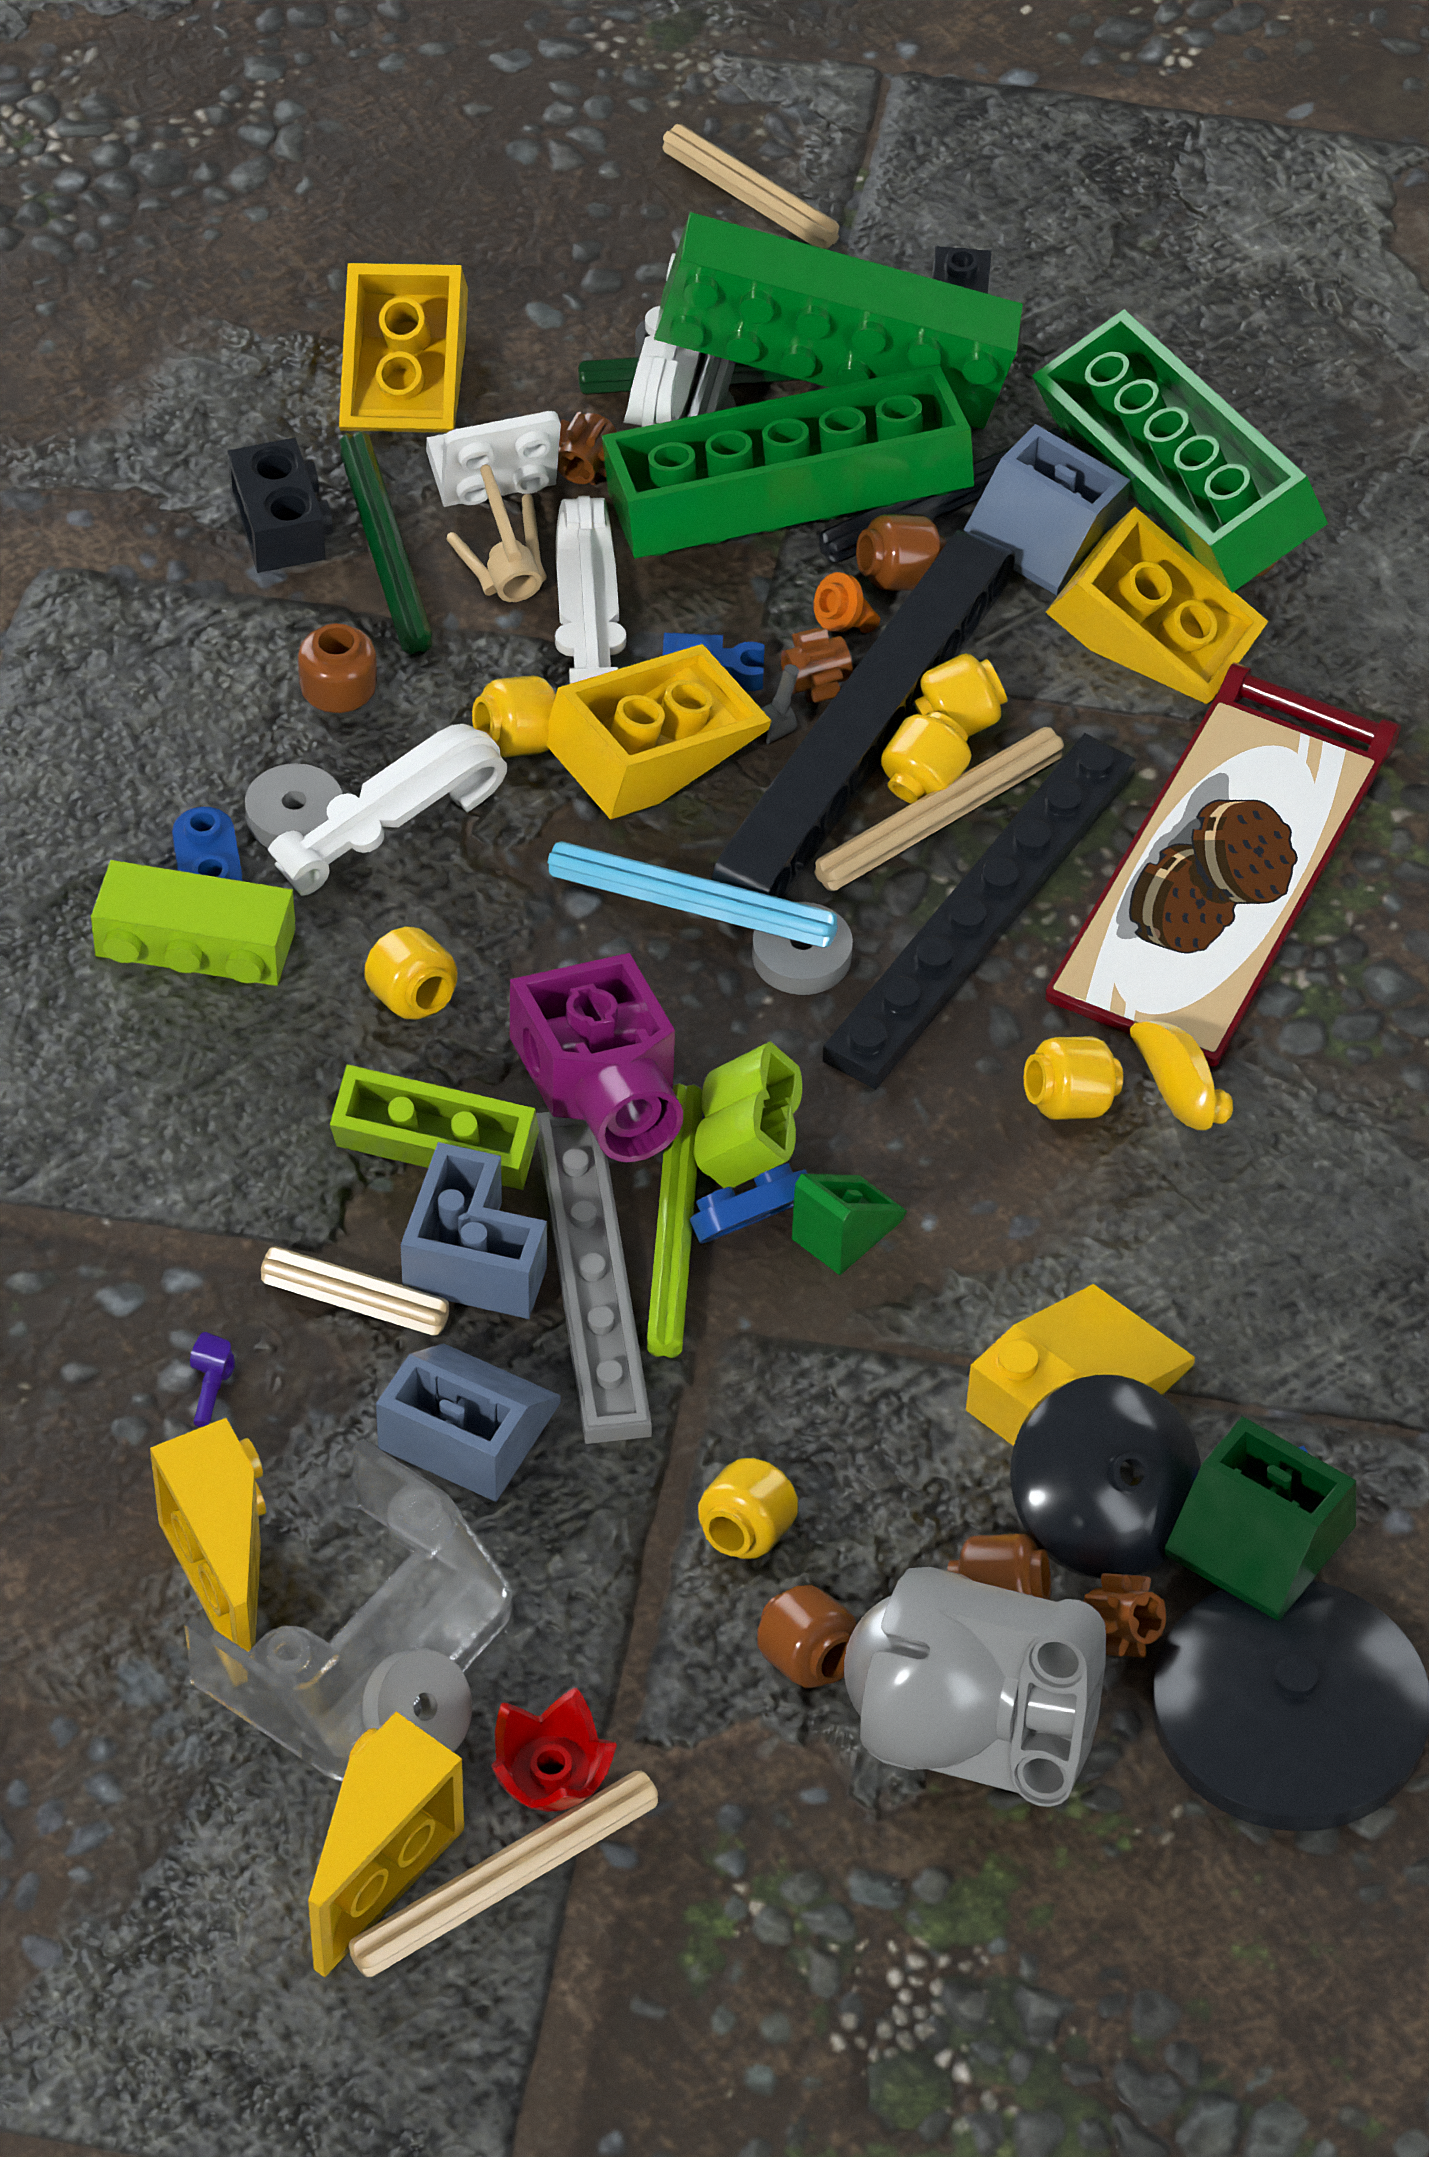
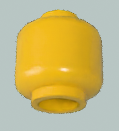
[913,653,1008,737]
[472,675,556,757]
[881,711,971,804]
[365,926,458,1020]
[1023,1036,1123,1120]
[698,1458,798,1559]

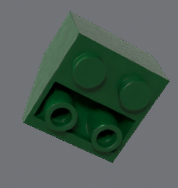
[1165,1416,1356,1621]

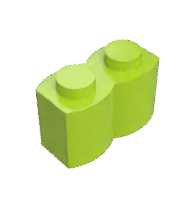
[693,1041,802,1188]

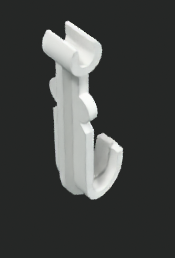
[624,253,701,427]
[555,495,626,684]
[268,724,507,896]

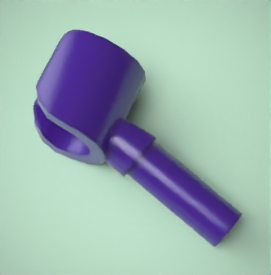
[190,1332,235,1427]

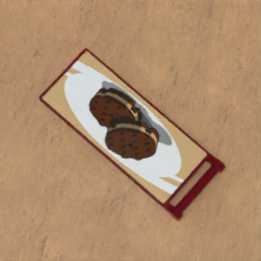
[1045,662,1401,1067]

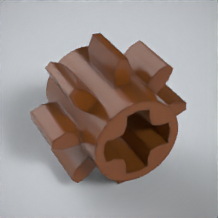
[557,412,617,485]
[781,627,853,703]
[1083,1573,1166,1658]

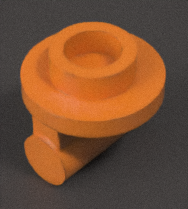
[813,572,881,633]

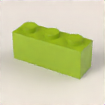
[91,860,296,986]
[330,1064,539,1190]

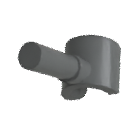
[761,664,799,745]

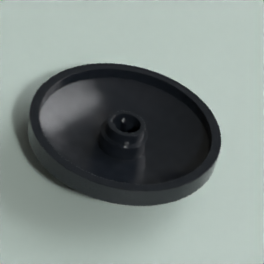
[1151,1580,1429,1831]

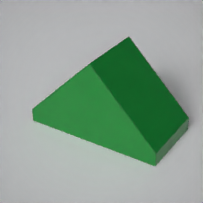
[792,1174,907,1276]

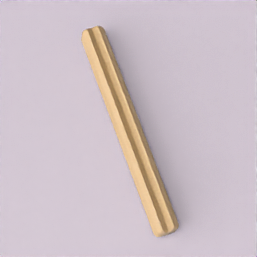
[814,727,1064,891]
[349,1770,658,1977]

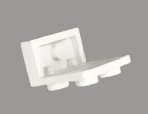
[426,411,561,507]

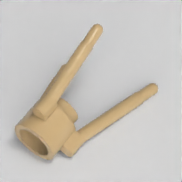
[446,464,547,602]

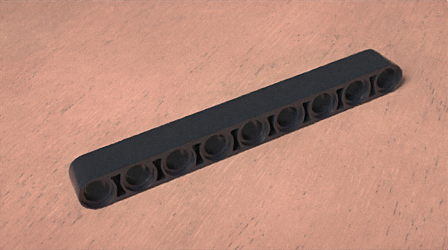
[711,529,1016,899]

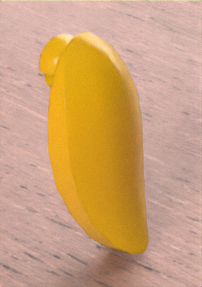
[1130,1021,1233,1130]

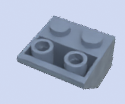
[964,424,1131,596]
[376,1343,561,1502]

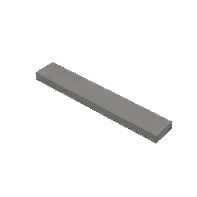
[536,1112,652,1444]

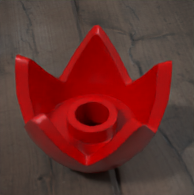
[491,1688,617,1812]

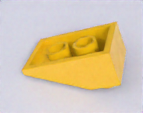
[339,263,468,433]
[1046,507,1269,704]
[546,644,772,820]
[966,1284,1195,1446]
[150,1418,266,1680]
[308,1711,464,1978]

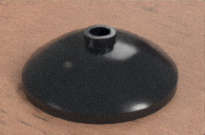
[1010,1375,1201,1579]

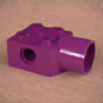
[510,953,683,1162]

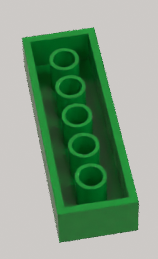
[654,212,1023,430]
[1032,309,1328,593]
[601,364,974,559]

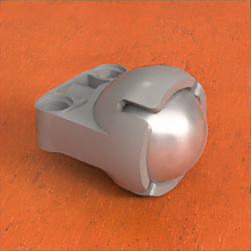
[844,1567,1106,1807]

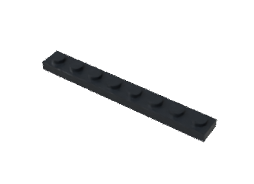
[822,733,1136,1090]

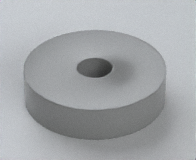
[245,763,342,848]
[752,902,853,995]
[363,1650,472,1752]

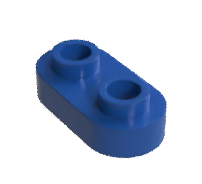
[172,807,242,881]
[689,1163,808,1244]

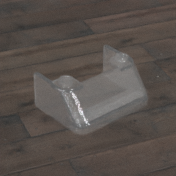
[185,1438,512,1781]

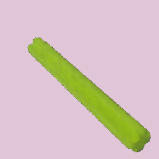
[647,1083,702,1358]

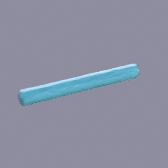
[547,841,838,948]

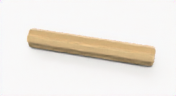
[663,124,840,249]

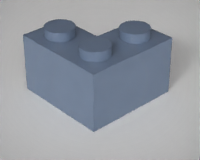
[401,1142,547,1319]

